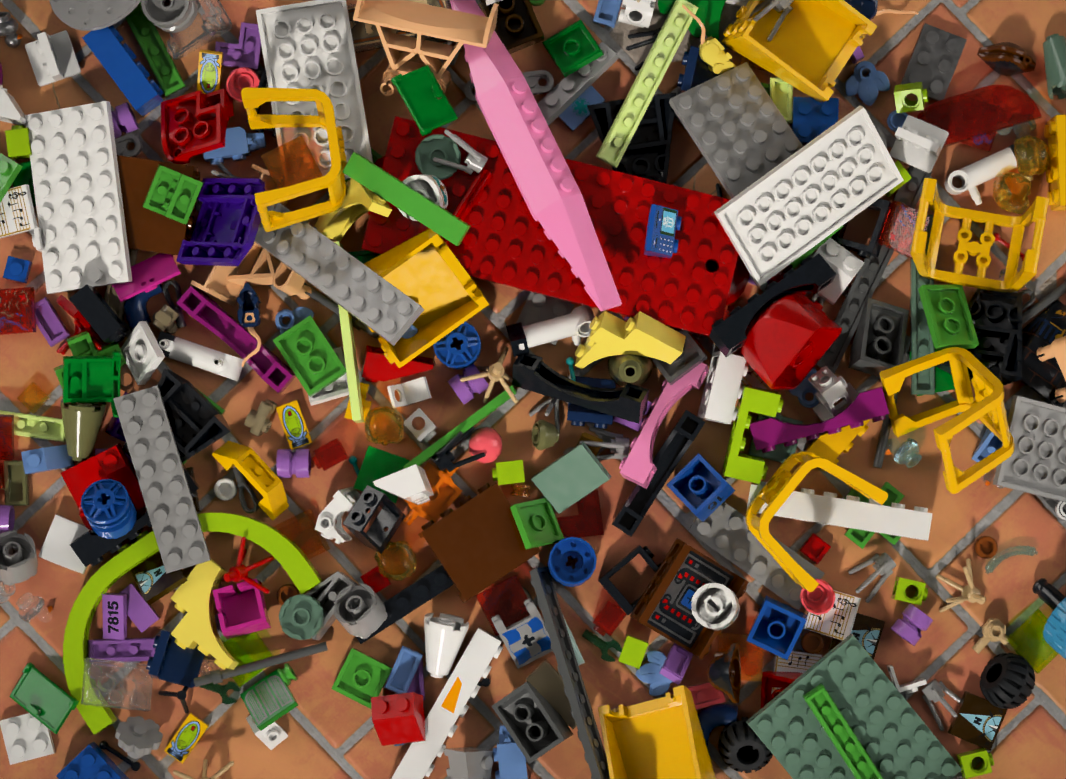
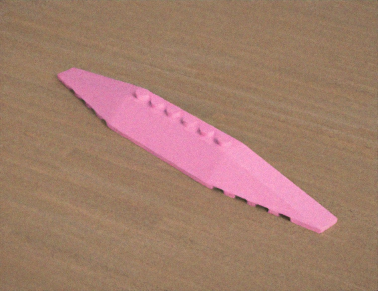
[450,0,622,311]

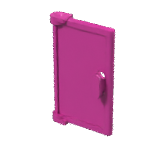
[112,253,181,302]

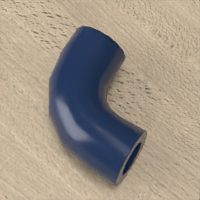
[124,283,163,331]
[697,704,738,747]

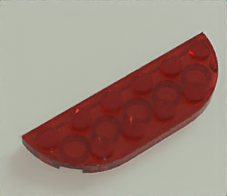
[917,85,1042,147]

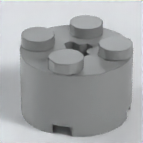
[0,531,38,586]
[333,583,388,639]

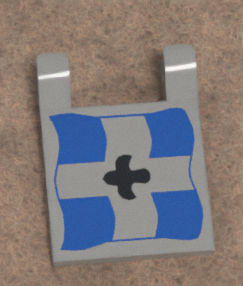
[491,598,552,669]

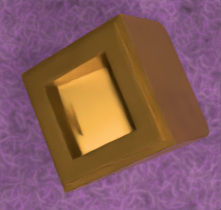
[577,432,603,456]

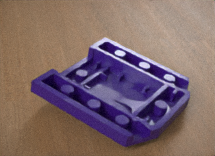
[176,178,266,266]

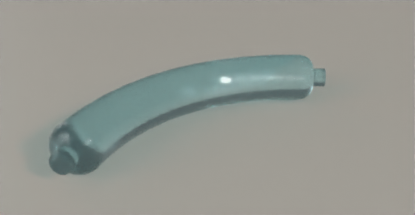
[985,546,1038,574]

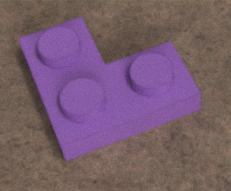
[215,22,262,71]

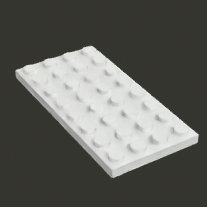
[256,0,373,187]
[25,101,132,294]
[714,106,904,286]

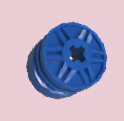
[433,322,482,369]
[81,479,137,539]
[547,537,597,587]

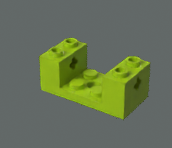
[722,384,784,484]

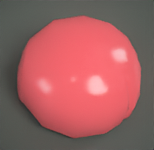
[226,67,260,102]
[468,427,502,464]
[800,578,836,615]

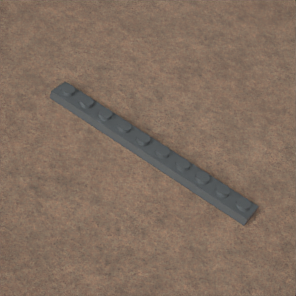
[816,165,932,374]
[529,567,610,779]

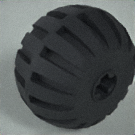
[980,653,1035,709]
[718,717,773,773]

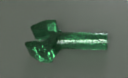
[582,629,622,662]
[199,681,241,704]

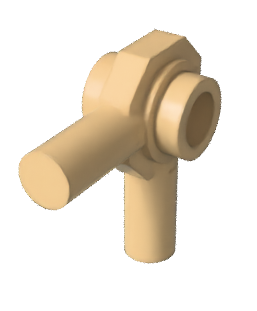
[972,618,1017,654]

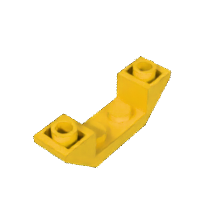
[212,441,289,521]

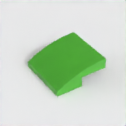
[142,164,203,225]

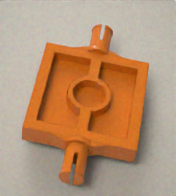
[403,461,463,526]

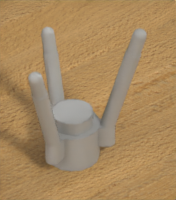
[750,0,794,42]
[433,130,488,175]
[579,427,629,461]
[848,552,896,603]
[922,679,961,731]

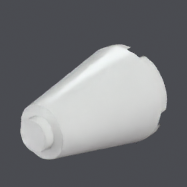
[424,613,469,678]

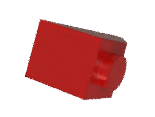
[361,345,434,383]

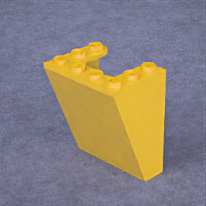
[722,0,877,102]
[364,229,489,368]
[598,685,716,779]

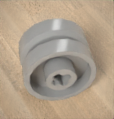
[141,0,198,33]

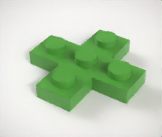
[53,331,126,389]
[844,482,904,549]

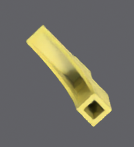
[315,178,392,241]
[575,310,686,369]
[170,559,239,670]

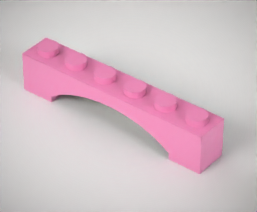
[619,363,709,489]

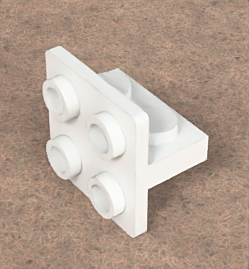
[25,30,81,87]
[889,115,949,173]

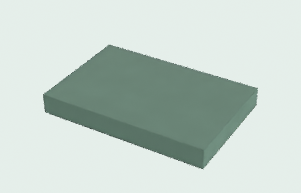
[531,441,612,514]

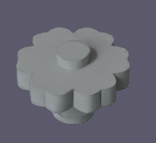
[115,716,163,758]

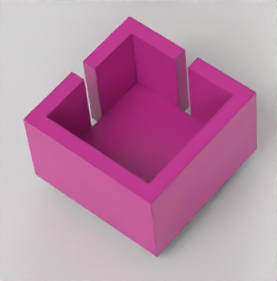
[212,578,271,639]

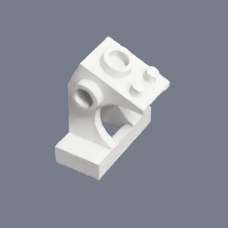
[808,366,859,422]
[315,487,361,544]

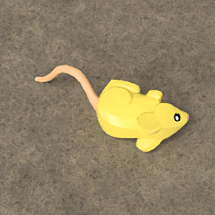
[682,5,737,74]

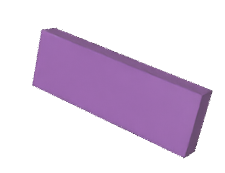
[88,638,156,663]

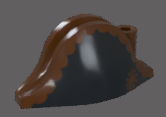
[977,42,1036,76]
[707,643,741,704]

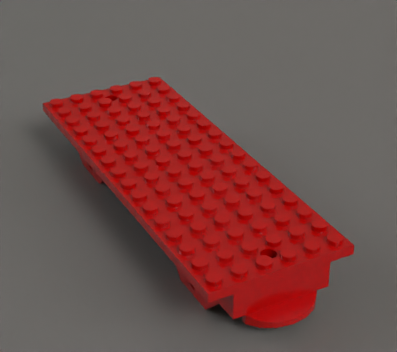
[361,116,749,336]

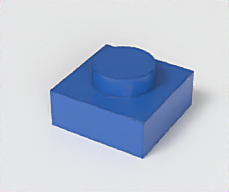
[3,256,32,284]

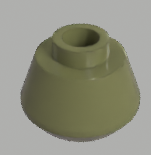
[532,420,559,450]

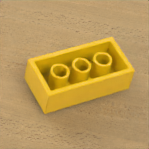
[1044,115,1066,211]

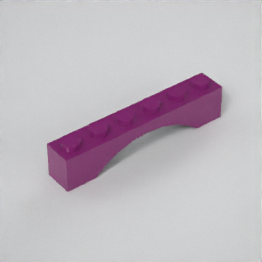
[177,286,296,393]
[750,386,889,453]

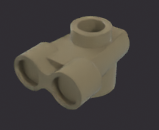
[152,304,179,334]
[244,399,277,436]

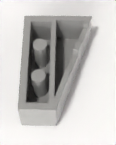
[279,571,359,641]
[444,747,493,779]

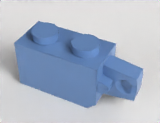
[203,126,266,165]
[493,725,528,779]

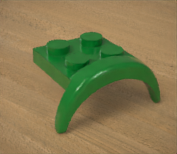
[62,351,122,417]

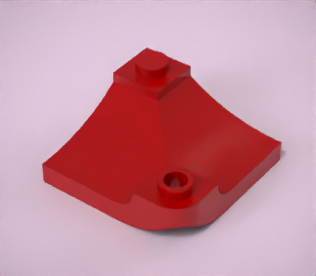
[161,88,234,165]
[61,443,146,531]

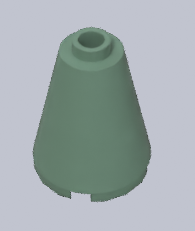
[1043,34,1066,99]

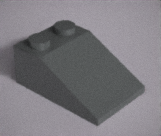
[848,298,909,377]
[492,681,573,764]

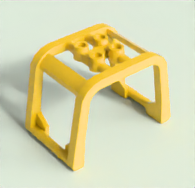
[241,87,347,232]
[910,178,1049,292]
[879,347,1015,494]
[745,451,888,592]

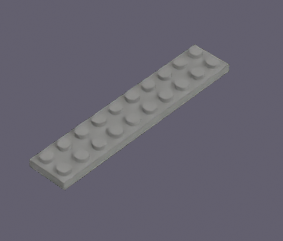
[254,203,424,346]

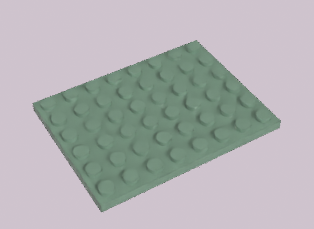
[746,634,962,779]

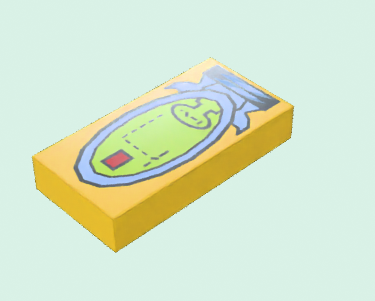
[197,49,223,94]
[276,400,313,450]
[164,713,209,764]

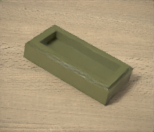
[4,460,29,506]

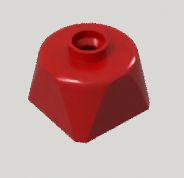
[741,294,842,389]

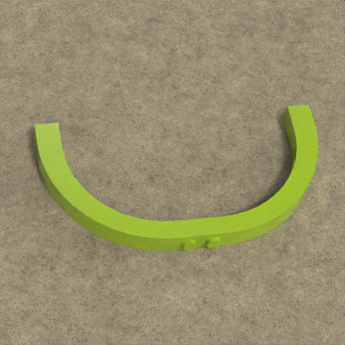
[63,513,323,735]

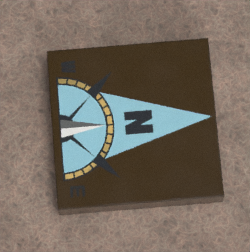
[130,551,188,605]
[828,613,885,660]
[948,691,1008,751]

